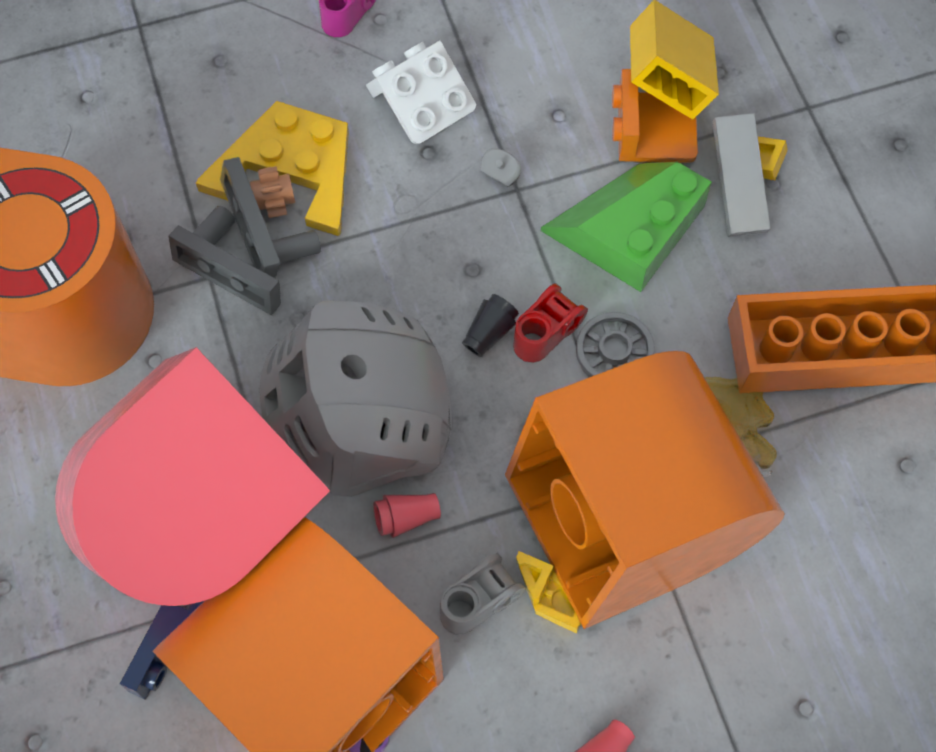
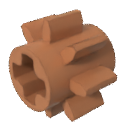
[250,166,295,218]

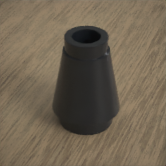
[462,294,519,357]

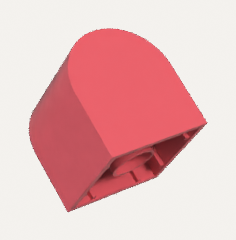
[55,347,330,606]

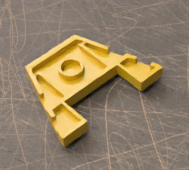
[196,101,349,236]

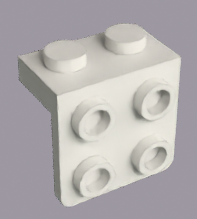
[366,40,476,144]

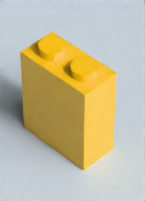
[630,0,719,120]

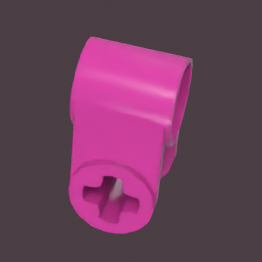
[319,0,376,37]

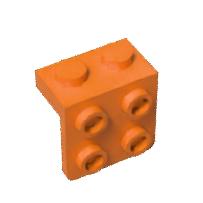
[612,69,698,163]

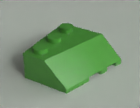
[541,162,712,292]

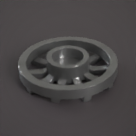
[576,312,655,377]

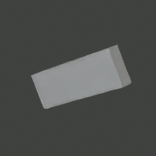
[712,113,770,236]

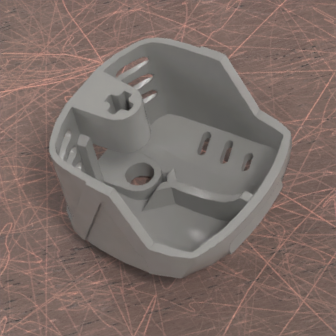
[259,300,453,497]

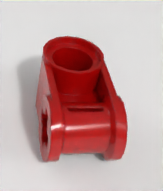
[513,283,588,363]

